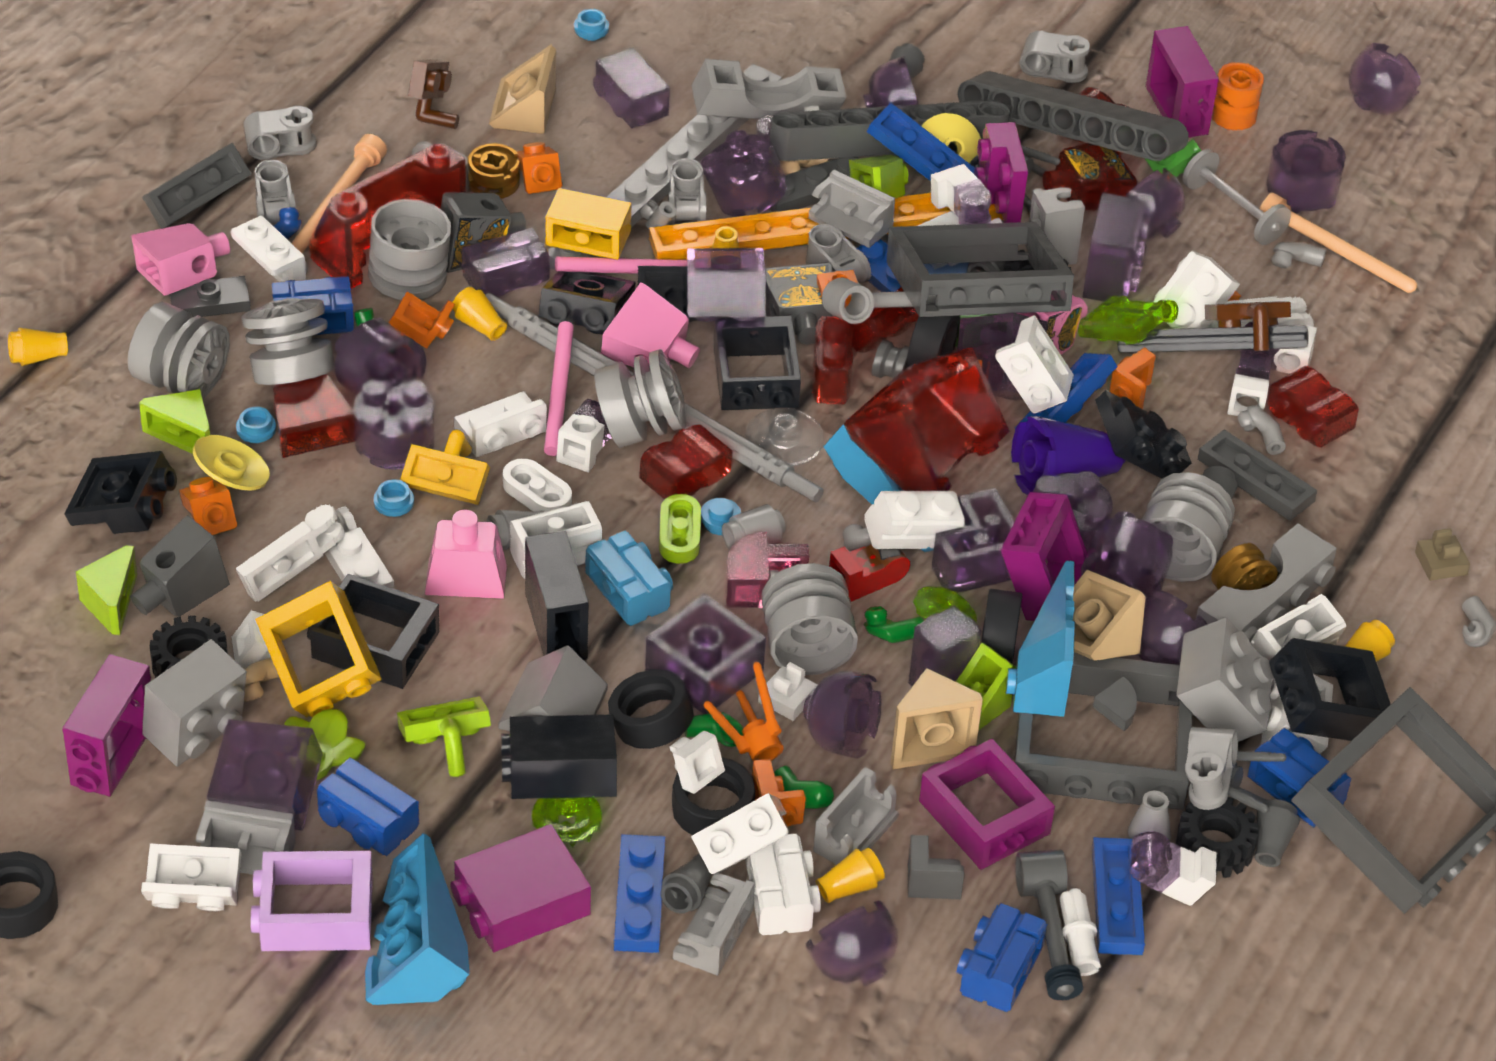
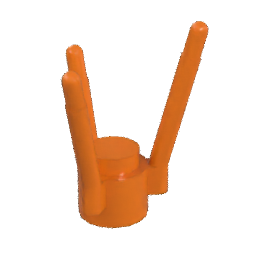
[704,662,784,761]

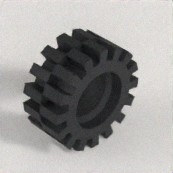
[149,615,228,678]
[1176,797,1259,878]

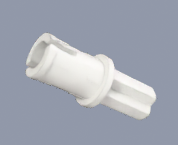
[1060,888,1101,976]

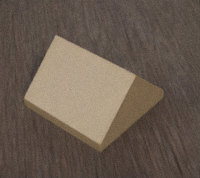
[489,45,556,134]
[1073,570,1146,661]
[891,668,983,769]

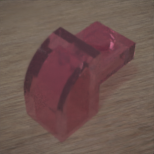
[725,532,809,608]

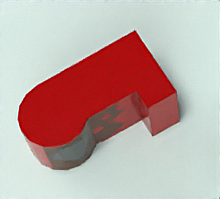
[829,543,911,602]

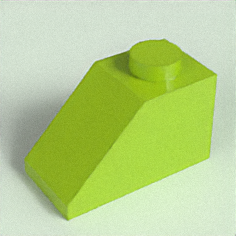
[849,155,909,199]

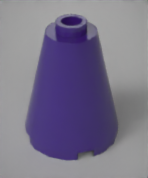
[1011,416,1126,495]

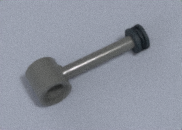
[1015,850,1083,1001]

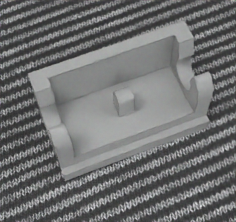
[809,170,895,248]
[1026,188,1085,265]
[813,767,899,865]
[196,800,296,875]
[673,874,755,976]

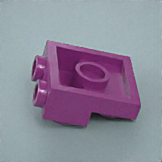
[974,122,1028,223]

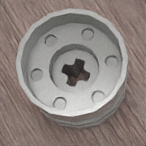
[368,199,451,300]
[241,298,336,385]
[128,301,230,399]
[594,349,686,448]
[1134,472,1235,582]
[761,563,858,675]

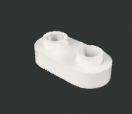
[503,459,572,512]

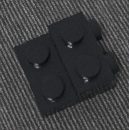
[538,272,636,334]
[1095,390,1192,479]
[64,451,177,534]

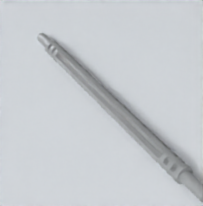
[486,292,824,502]

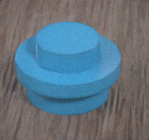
[574,9,609,41]
[236,407,276,443]
[373,479,414,517]
[701,498,741,535]

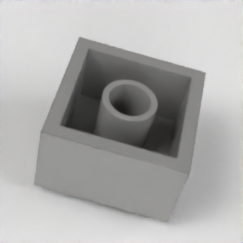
[1176,617,1274,741]
[142,639,247,767]

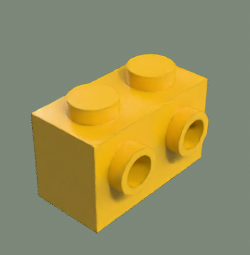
[545,188,631,260]

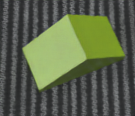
[139,389,210,454]
[76,545,137,635]
[956,643,1016,731]

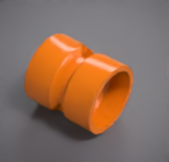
[1212,62,1264,130]

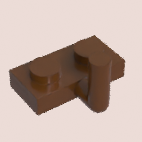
[408,59,459,129]
[1204,301,1291,351]

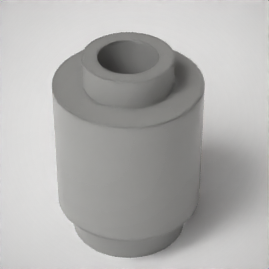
[722,504,786,555]

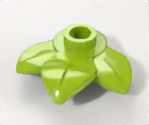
[281,709,365,781]

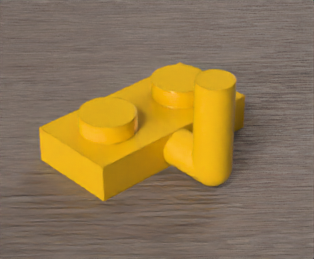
[400,429,490,505]

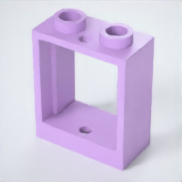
[251,851,373,951]

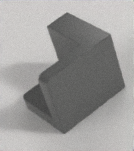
[907,835,964,900]

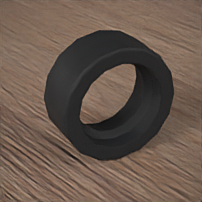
[907,303,960,380]
[981,589,1022,664]
[608,669,694,749]
[672,757,755,835]
[0,851,58,939]

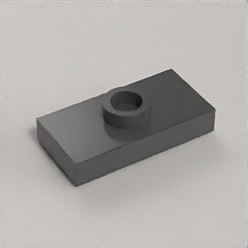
[169,276,251,317]

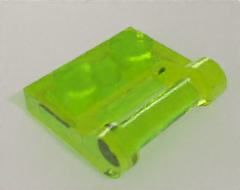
[1077,295,1179,344]

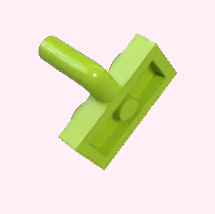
[397,696,491,777]

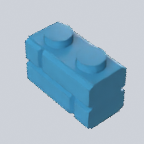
[585,530,673,626]

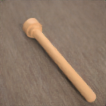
[291,134,387,253]
[1260,192,1417,293]

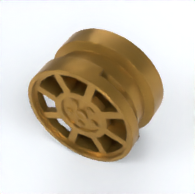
[468,143,520,199]
[1211,543,1278,590]

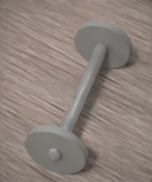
[1183,149,1291,245]

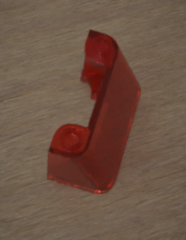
[309,144,466,289]
[844,347,1010,491]

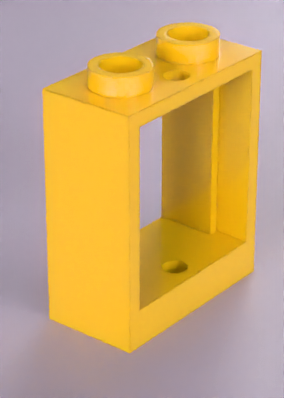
[255,581,382,718]

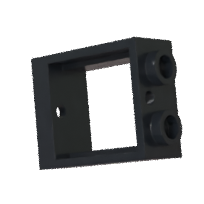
[713,316,801,410]
[307,574,440,689]
[1269,638,1391,741]

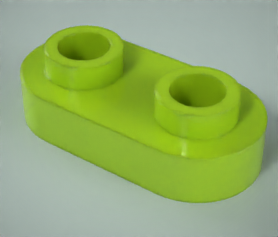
[659,494,701,564]

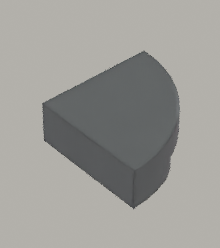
[1093,676,1137,731]

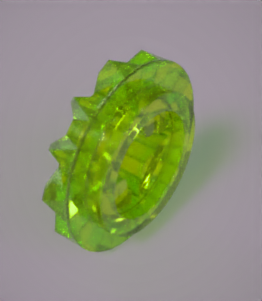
[913,586,977,636]
[532,797,602,848]

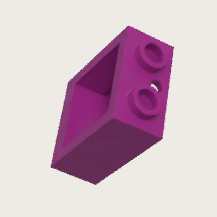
[1145,26,1219,138]
[1001,492,1091,621]
[62,654,151,797]
[919,739,1055,870]

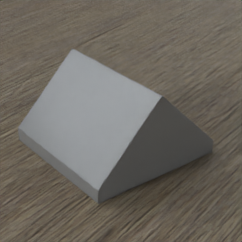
[499,645,608,731]

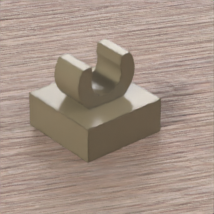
[1415,528,1470,581]

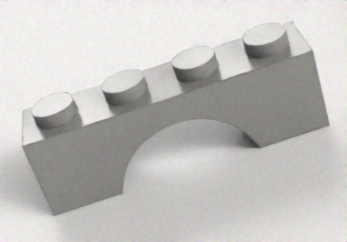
[691,59,846,120]
[1194,523,1337,642]

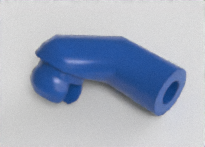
[273,207,302,240]

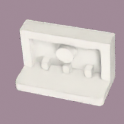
[231,215,308,282]
[141,844,242,911]

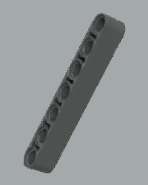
[957,71,1189,161]
[768,101,1010,161]

